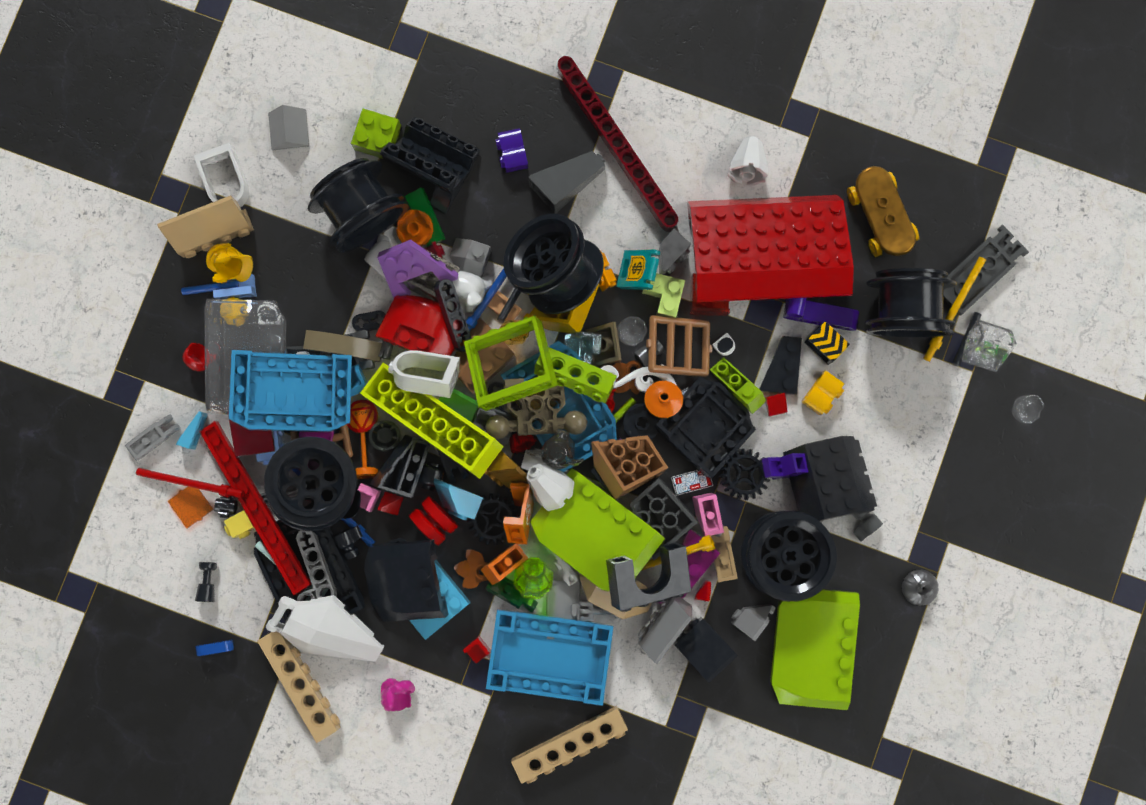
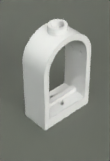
[194,143,249,207]
[388,350,460,398]

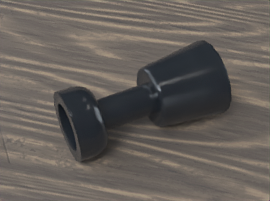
[195,562,217,602]

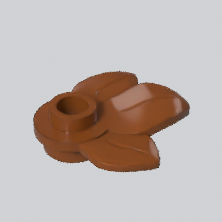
[613,361,643,395]
[454,549,488,589]

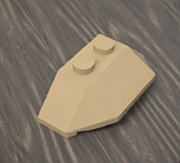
[579,574,652,620]

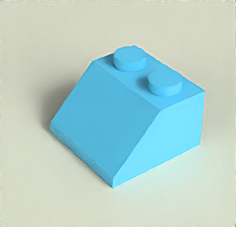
[434,479,483,520]

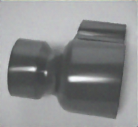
[634,340,665,376]
[852,513,883,541]

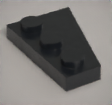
[759,336,802,395]

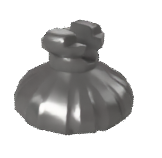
[902,569,939,606]

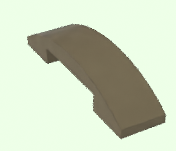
[303,330,382,362]

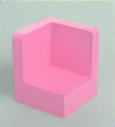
[358,483,381,512]

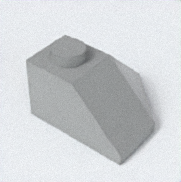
[450,238,492,278]
[731,604,776,641]

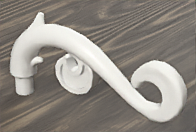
[600,364,677,392]

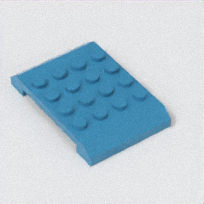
[486,609,614,706]

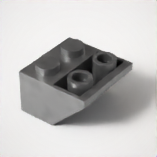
[658,228,691,276]

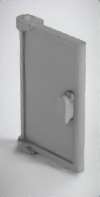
[546,579,581,639]

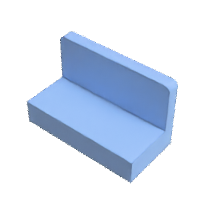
[213,274,257,301]

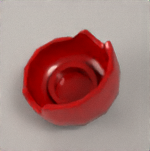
[182,343,214,372]

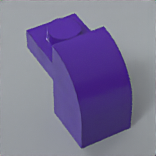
[762,453,808,480]

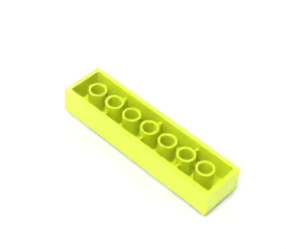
[360,362,504,479]

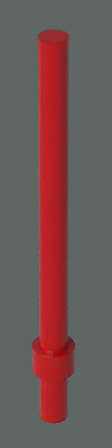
[136,468,245,498]

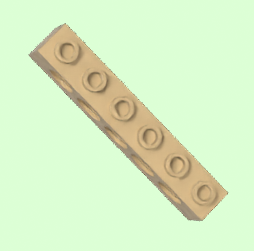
[257,632,341,743]
[511,706,628,784]

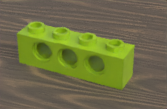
[534,347,617,404]

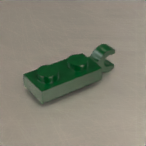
[485,577,538,613]

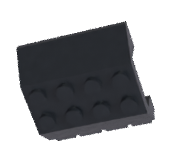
[783,436,877,523]

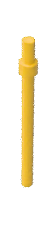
[923,256,986,362]

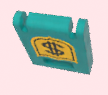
[616,249,661,290]

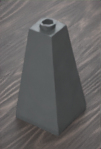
[529,151,605,214]

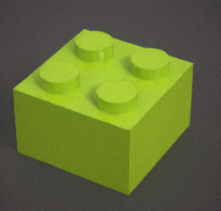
[351,108,402,159]

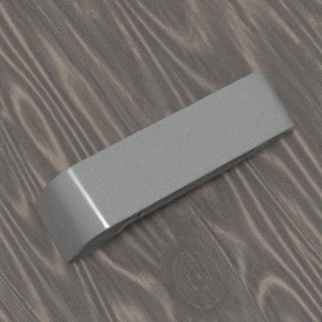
[296,530,337,601]

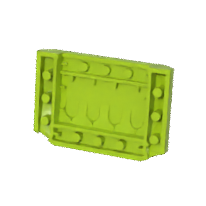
[530,469,665,591]
[770,589,860,710]

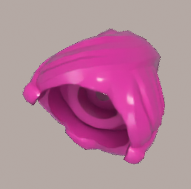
[381,678,415,711]

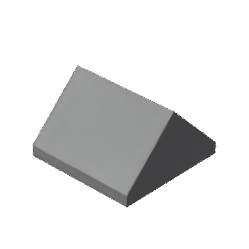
[268,105,309,150]

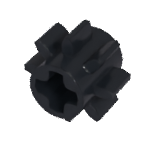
[214,496,238,518]

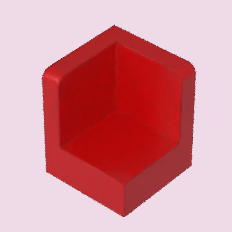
[463,636,491,663]

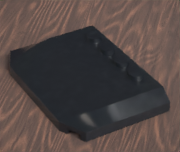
[254,502,365,622]

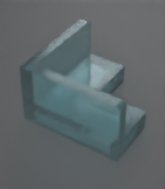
[564,332,602,364]

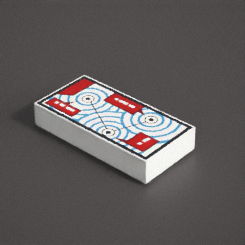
[671,470,713,496]

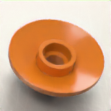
[644,381,683,418]

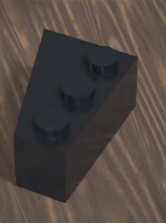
[370,435,431,498]

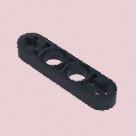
[435,279,472,352]

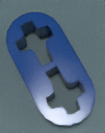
[195,640,234,656]

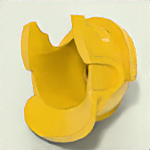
[206,243,253,283]

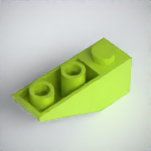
[710,357,766,414]

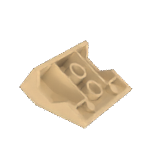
[157,195,254,258]

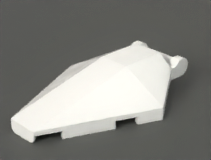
[266,595,384,662]

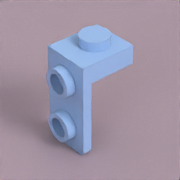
[256,431,285,465]

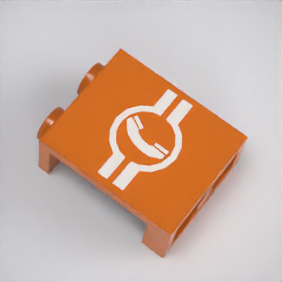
[503,482,534,545]

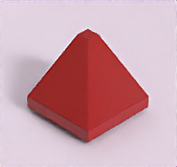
[378,491,404,516]
[695,580,711,601]

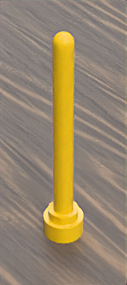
[642,535,715,571]

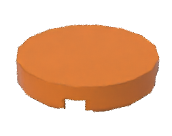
[396,210,433,247]

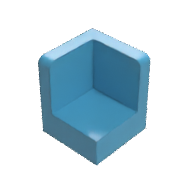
[351,364,368,397]

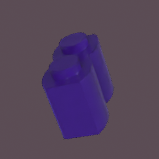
[495,128,528,173]

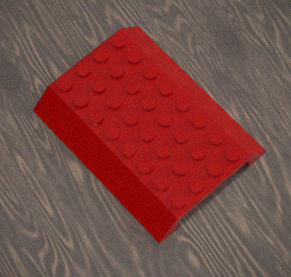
[687,195,854,302]

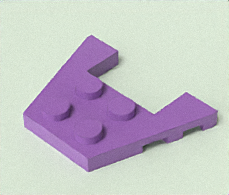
[377,240,459,298]

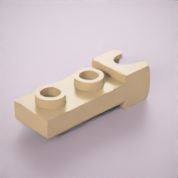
[711,526,738,582]

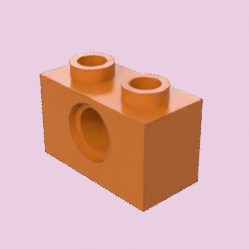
[481,544,528,585]

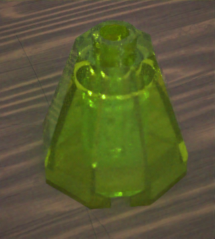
[513,557,554,599]

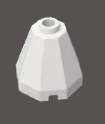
[728,136,769,186]
[527,464,574,511]

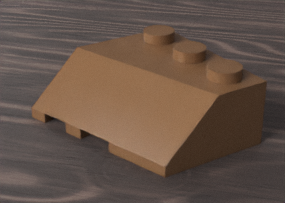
[454,317,516,395]
[591,435,668,500]

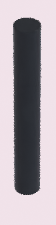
[497,289,521,323]
[952,312,982,366]

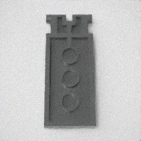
[943,224,1029,316]

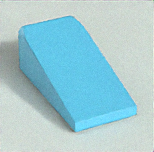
[176,411,208,450]

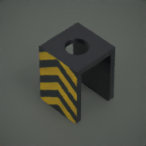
[804,322,850,365]

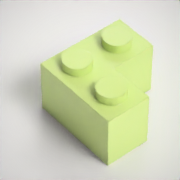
[642,273,685,318]

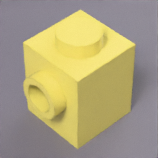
[224,510,255,539]

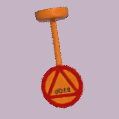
[347,399,379,479]

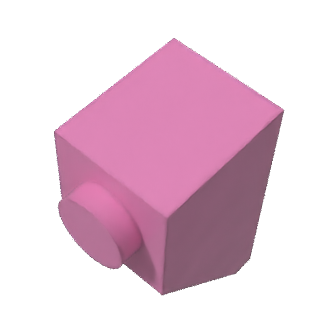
[692,493,724,536]

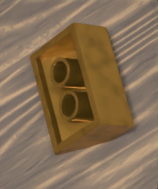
[485,450,529,489]

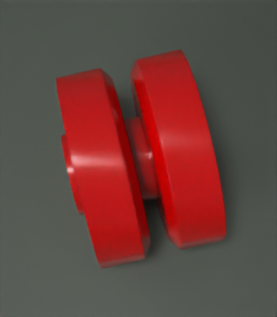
[409,496,459,546]

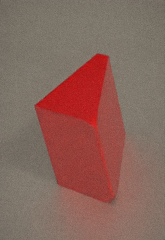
[765,393,788,416]

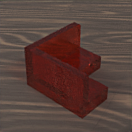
[690,273,730,316]

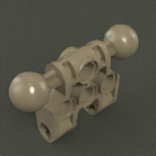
[485,378,587,440]

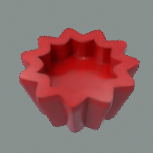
[510,432,537,454]

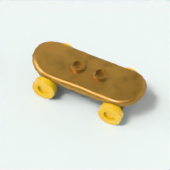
[847,166,919,257]

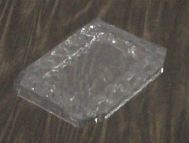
[204,299,286,415]

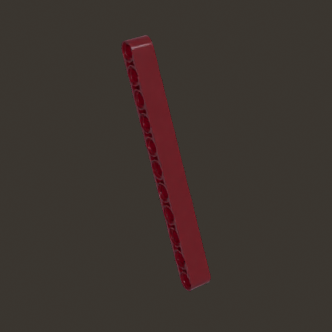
[558,56,678,232]

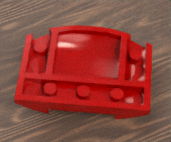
[375,295,462,356]

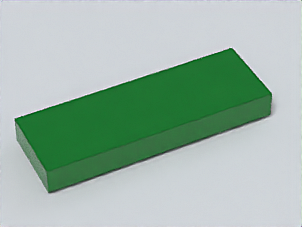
[405,187,445,247]

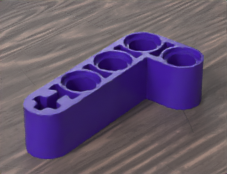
[783,298,859,331]

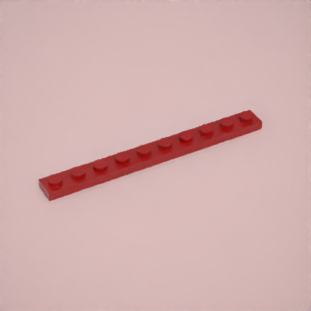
[199,421,312,595]

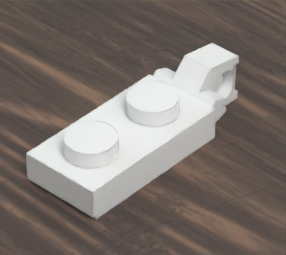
[545,547,579,586]

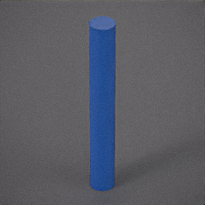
[181,280,239,295]

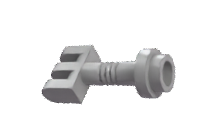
[580,600,618,621]

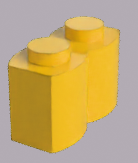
[801,370,844,415]

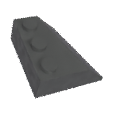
[630,477,698,560]

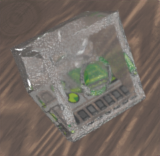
[962,319,1017,372]

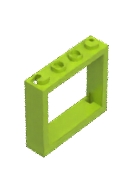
[464,315,558,411]

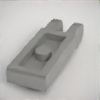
[125,414,181,461]

